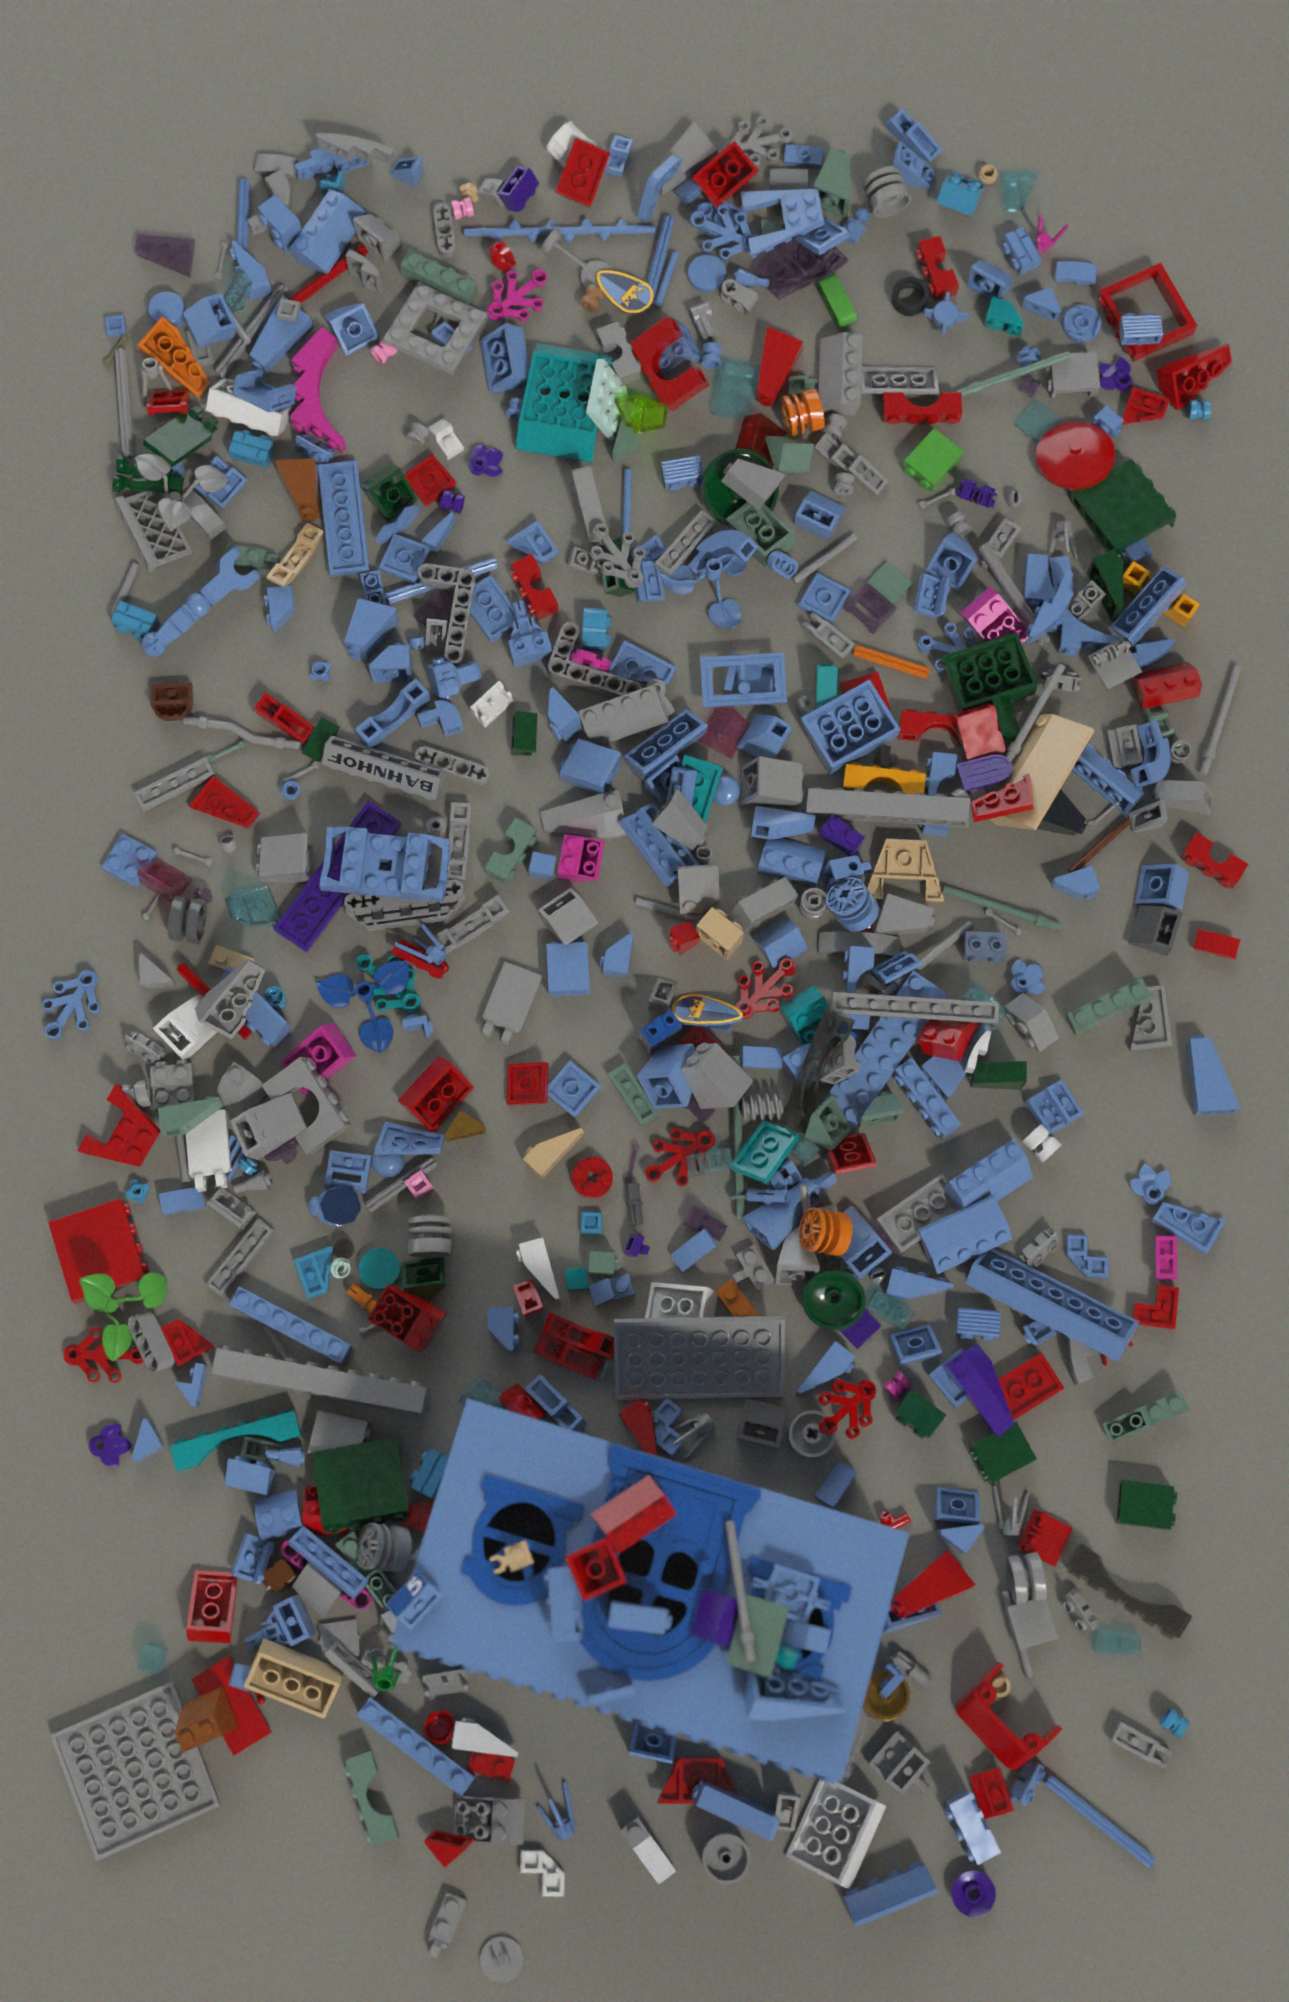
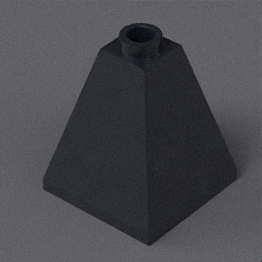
[1037,789,1086,836]

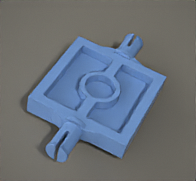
[751,1564,830,1624]

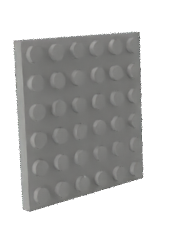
[50,1681,221,1861]

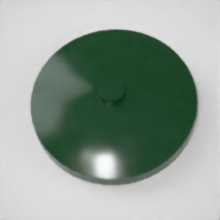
[701,449,779,527]

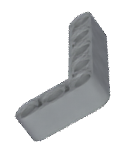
[418,563,476,666]
[548,622,641,699]

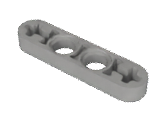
[415,746,490,785]

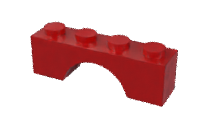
[882,392,962,425]
[898,709,962,746]

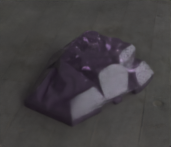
[754,223,848,300]

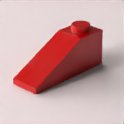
[619,1399,657,1456]

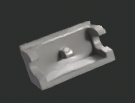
[207,1188,257,1231]
[422,1669,470,1697]

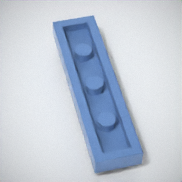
[288,1526,369,1599]

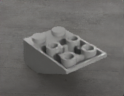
[230,1093,307,1160]
[453,1795,525,1846]

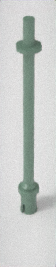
[731,1056,747,1220]

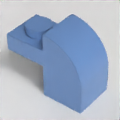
[417,700,464,737]

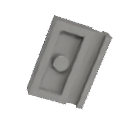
[1107,724,1143,770]

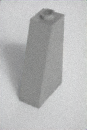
[651,122,718,196]
[572,466,606,550]

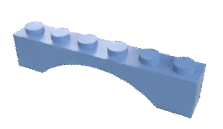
[229,1286,353,1366]
[357,1697,476,1796]

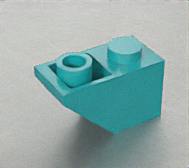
[984,297,1024,336]

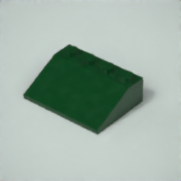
[942,633,1038,712]

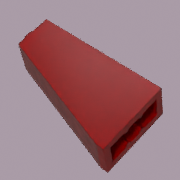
[756,326,804,408]
[890,1550,976,1619]

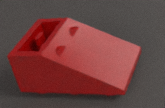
[367,1284,447,1354]

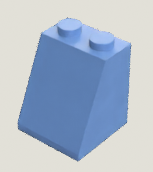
[344,598,400,661]
[558,739,621,796]
[637,1044,696,1109]

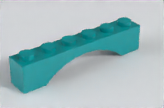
[170,1408,303,1472]

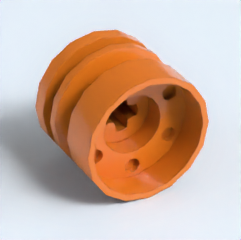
[781,389,824,437]
[799,1207,852,1256]

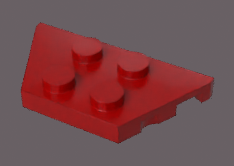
[657,1758,739,1804]

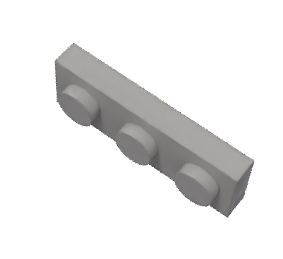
[324,1640,380,1698]

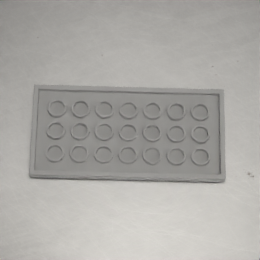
[614,1316,785,1400]

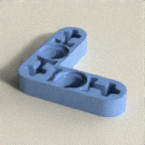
[637,154,682,223]

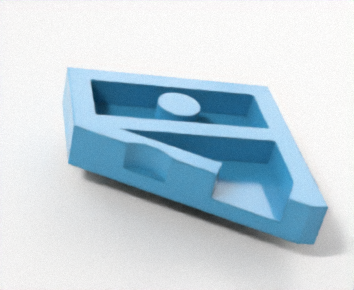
[294,1246,333,1300]

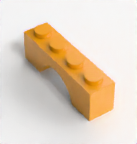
[1123,561,1200,628]
[842,762,926,795]

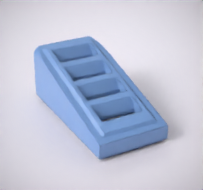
[422,512,456,554]

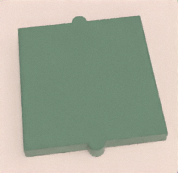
[865,562,913,607]

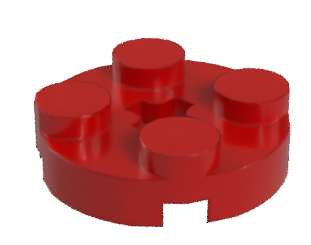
[572,1157,613,1199]

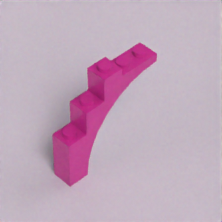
[290,327,346,453]

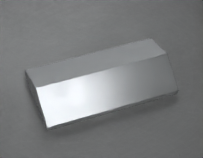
[861,366,939,394]

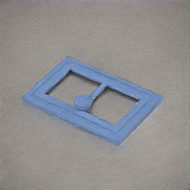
[700,653,787,708]

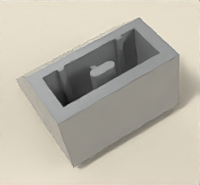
[538,888,598,946]

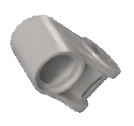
[720,279,758,314]

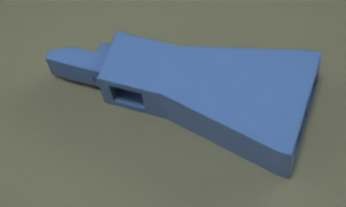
[743,1172,837,1250]

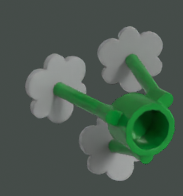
[361,1635,412,1691]

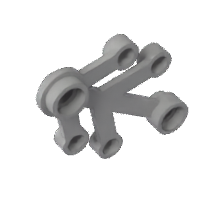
[722,116,793,167]
[590,523,645,588]

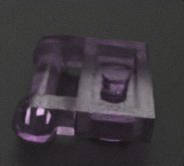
[843,582,897,634]

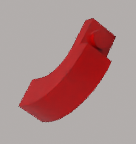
[542,1313,614,1360]

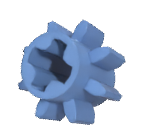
[1017,345,1041,368]

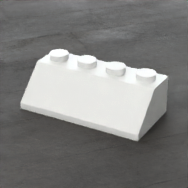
[206,378,296,436]

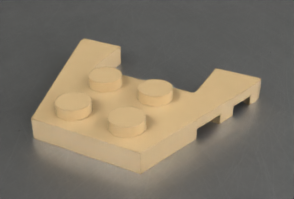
[867,839,944,902]

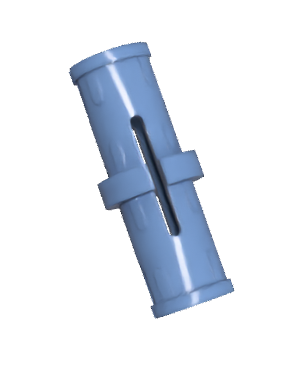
[747,1187,790,1204]

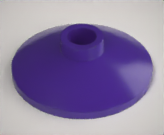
[951,1871,996,1917]

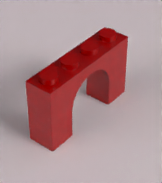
[630,316,710,411]

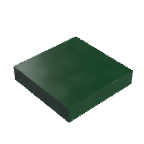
[992,695,1020,741]

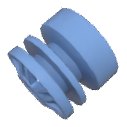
[826,877,879,932]

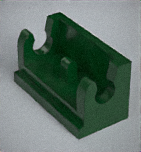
[511,711,538,756]

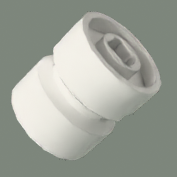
[1022,1124,1062,1163]

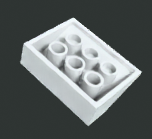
[785,1779,886,1889]

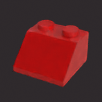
[565,1537,627,1601]

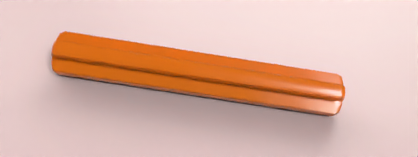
[853,645,930,679]

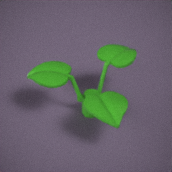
[79,1273,168,1361]

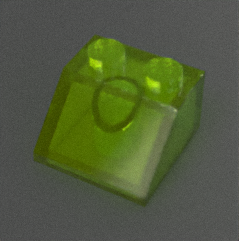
[614,394,669,434]

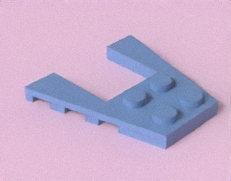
[741,189,825,259]

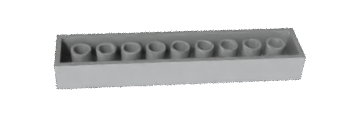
[211,1346,429,1416]

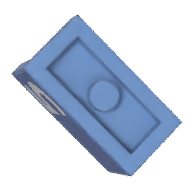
[386,1570,443,1630]

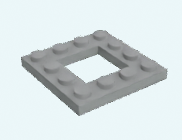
[383,282,488,375]

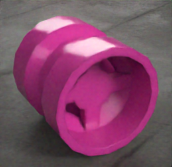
[883,1371,913,1401]

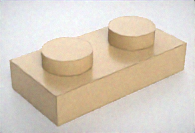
[208,945,255,971]

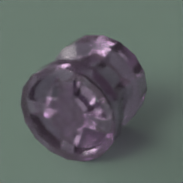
[1018,373,1042,398]

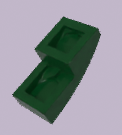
[302,717,340,762]

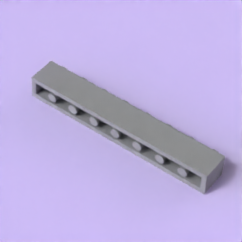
[806,786,971,828]

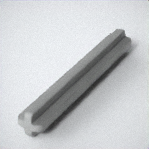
[365,1157,437,1212]

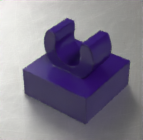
[623,1234,650,1257]

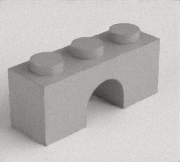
[596,321,642,385]

